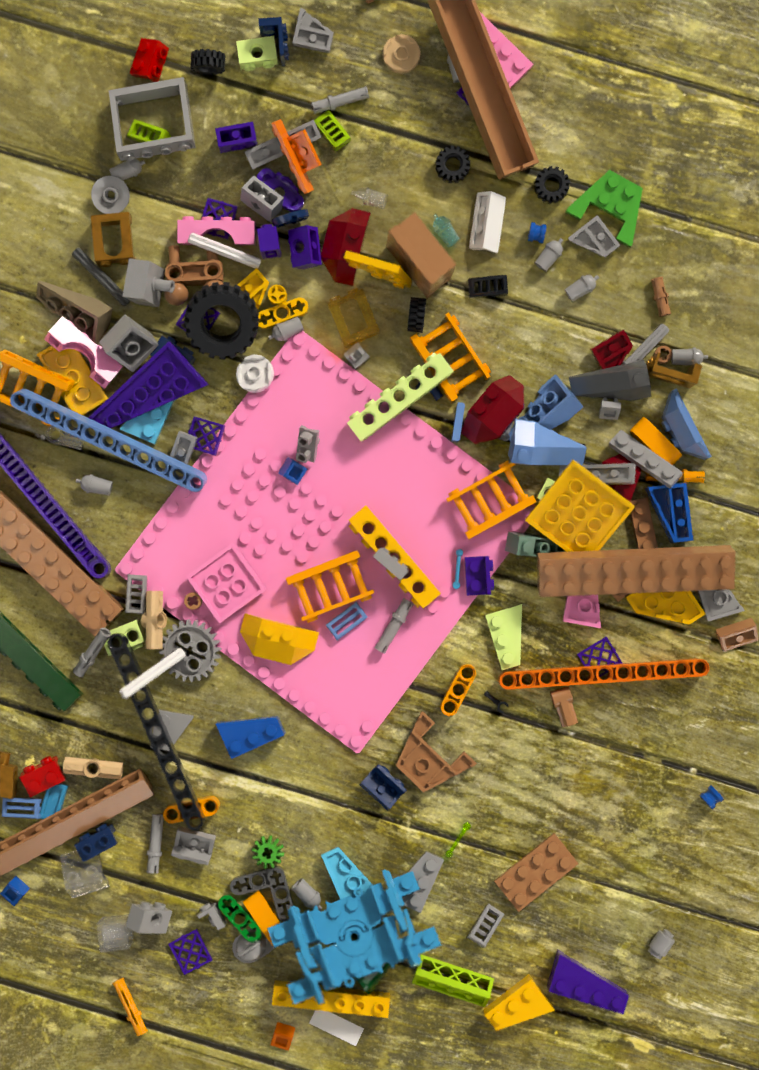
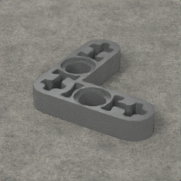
[230,866,294,922]

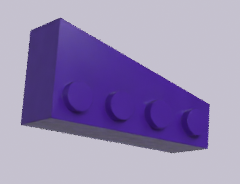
[547,949,629,1015]

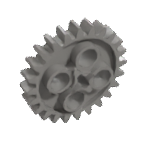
[159,619,222,682]

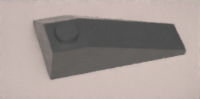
[569,360,652,401]

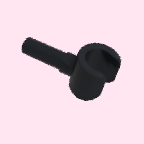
[484,691,509,713]

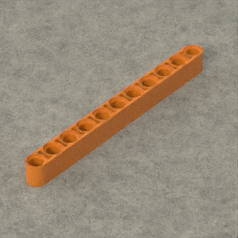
[498,658,710,690]

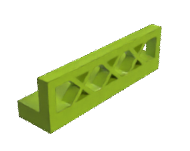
[412,955,494,1007]

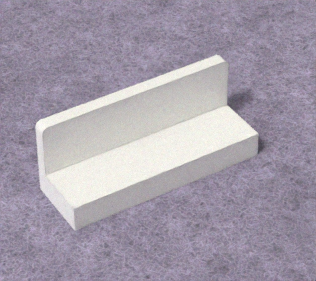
[469,191,506,253]

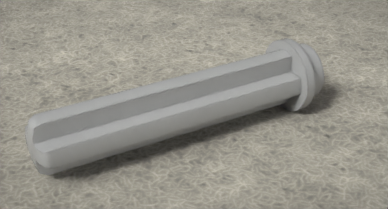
[622,323,669,365]

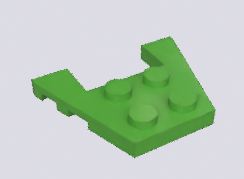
[565,170,643,248]

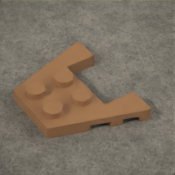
[396,711,477,793]

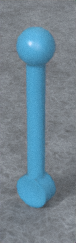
[453,549,463,589]

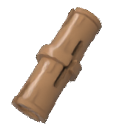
[651,277,671,317]

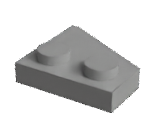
[568,215,621,258]
[150,709,194,751]

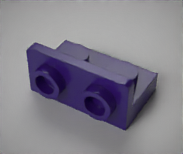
[464,556,494,596]

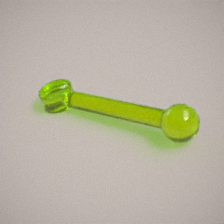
[445,822,471,858]

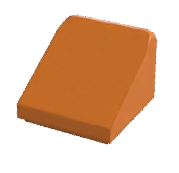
[270,1022,295,1051]

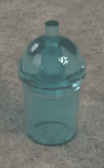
[433,213,460,248]

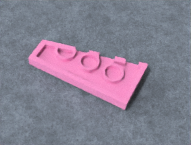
[562,595,601,628]

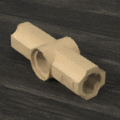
[141,591,167,650]
[63,757,123,779]

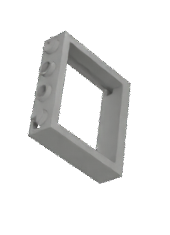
[109,77,196,161]

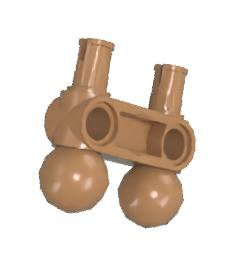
[164,246,224,306]

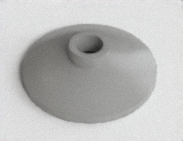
[91,176,130,214]

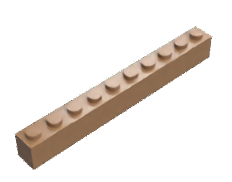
[0,768,154,876]

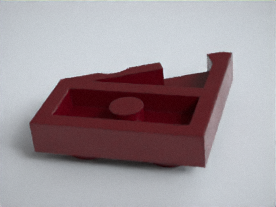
[590,329,633,369]

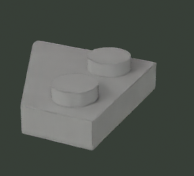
[293,8,334,53]

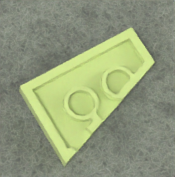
[485,604,522,670]

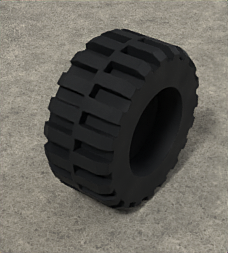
[184,282,259,360]

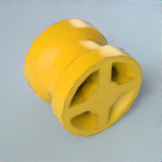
[268,285,287,306]

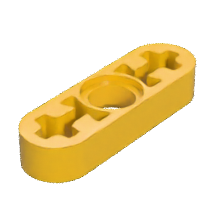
[258,298,309,329]

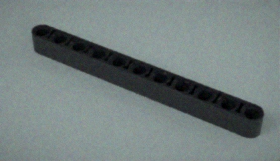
[107,633,205,831]

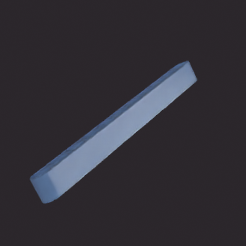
[10,389,207,492]

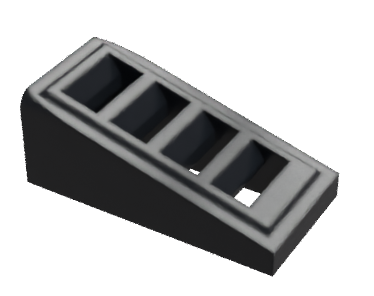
[468,275,508,298]

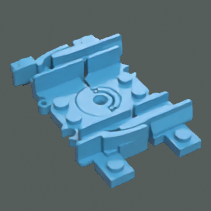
[267,869,441,1004]

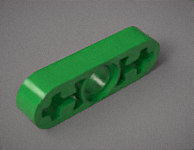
[218,895,262,943]

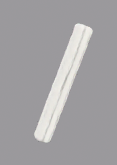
[188,233,261,269]
[120,648,186,699]

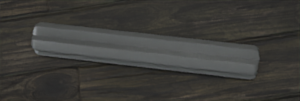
[72,248,130,307]

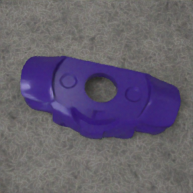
[256,168,304,212]

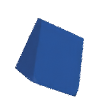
[278,457,307,485]
[0,876,30,906]

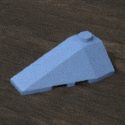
[509,374,584,442]
[508,419,587,465]

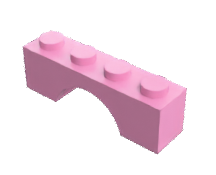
[177,216,256,246]
[44,317,123,389]

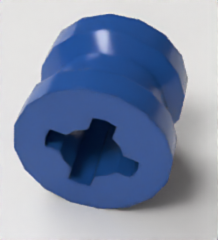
[528,222,547,244]
[699,785,724,810]

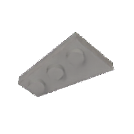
[698,589,745,622]
[402,851,444,913]

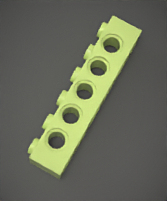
[347,353,455,442]

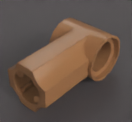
[550,686,578,728]

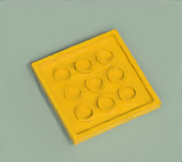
[525,459,635,552]

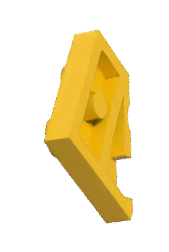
[238,268,269,309]

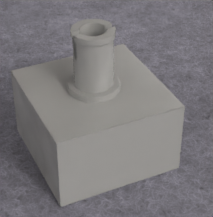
[122,259,175,307]
[99,314,159,372]

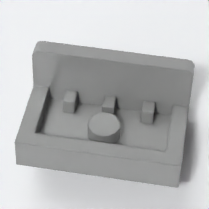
[171,826,216,865]

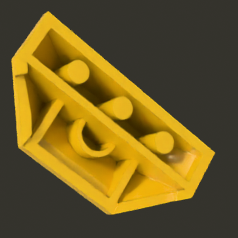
[240,613,319,665]

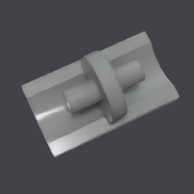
[296,425,320,463]

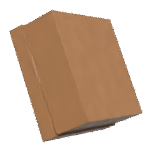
[386,212,456,299]

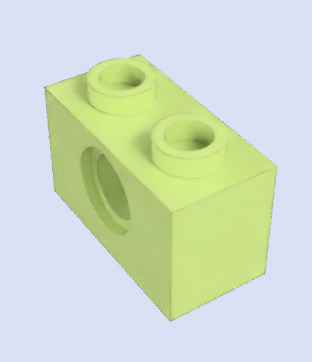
[236,36,278,71]

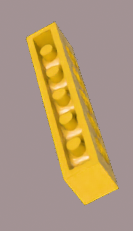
[349,505,441,609]
[272,980,390,1018]

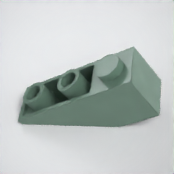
[505,532,566,557]

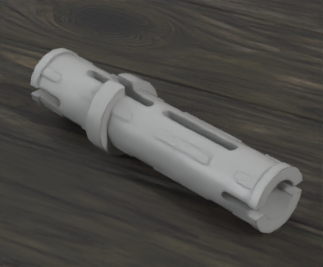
[311,86,369,114]
[374,598,414,654]
[73,628,111,677]
[146,814,164,874]

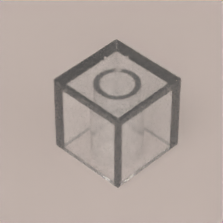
[97,914,134,953]

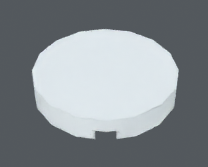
[236,355,274,393]

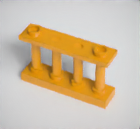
[410,312,491,404]
[0,349,75,426]
[446,460,536,539]
[286,550,374,623]

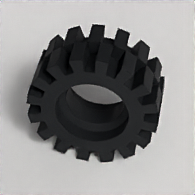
[190,49,225,75]
[436,146,470,183]
[534,166,570,204]
[407,297,426,333]

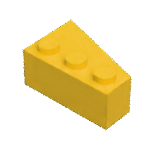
[483,974,555,1031]

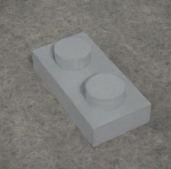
[170,431,198,474]

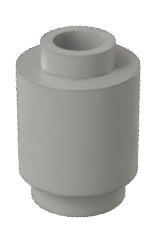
[648,929,675,960]

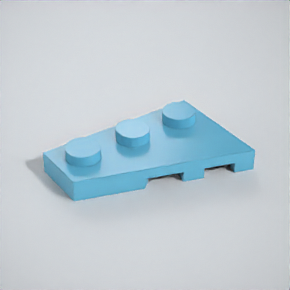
[120,401,174,445]
[321,847,373,899]

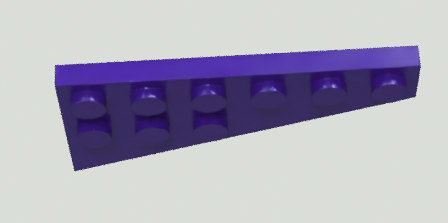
[88,341,209,428]

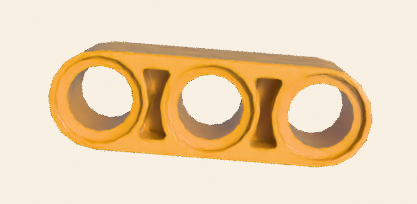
[630,417,682,465]
[440,664,476,716]
[163,796,220,823]
[243,890,281,947]

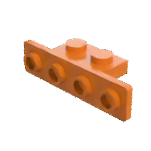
[271,119,322,194]

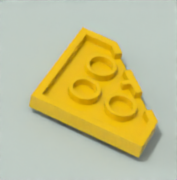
[344,251,412,289]
[625,591,705,625]

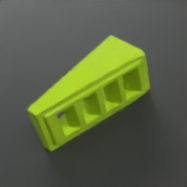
[314,110,351,152]
[127,119,171,143]

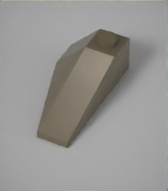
[36,281,113,345]

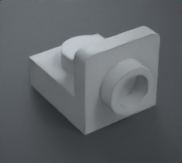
[197,902,227,930]

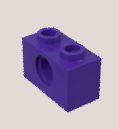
[215,122,258,153]
[257,224,282,259]
[288,225,322,270]

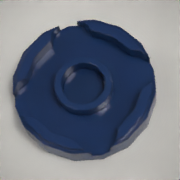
[272,209,309,228]

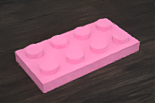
[480,12,533,89]

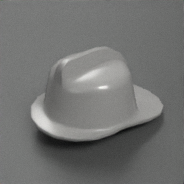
[232,926,274,963]

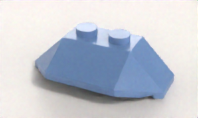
[661,388,712,460]

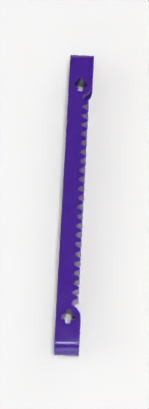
[0,433,111,578]

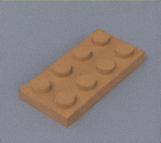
[494,833,579,912]

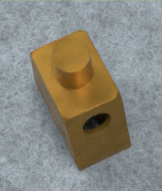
[0,751,18,799]

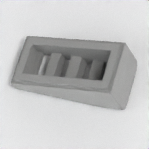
[125,574,147,614]
[467,904,504,948]

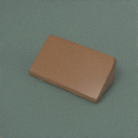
[716,618,759,652]

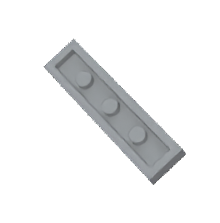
[245,120,322,170]
[609,430,683,489]
[559,463,636,485]

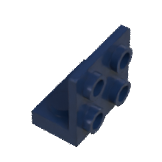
[258,17,289,67]

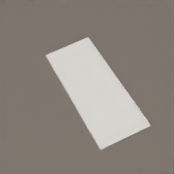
[309,1010,364,1046]

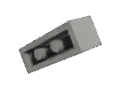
[373,547,408,580]

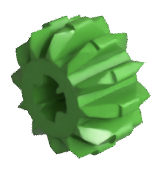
[252,835,284,869]

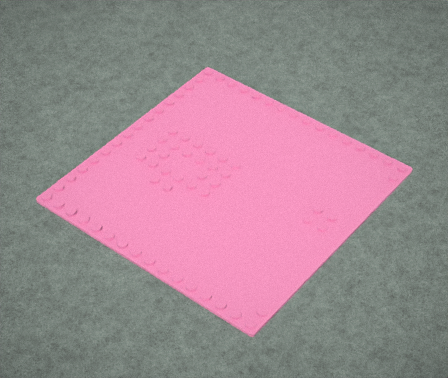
[115,331,536,753]

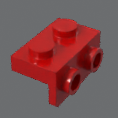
[129,38,169,82]
[20,756,66,797]

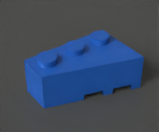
[645,483,693,543]
[216,716,285,759]

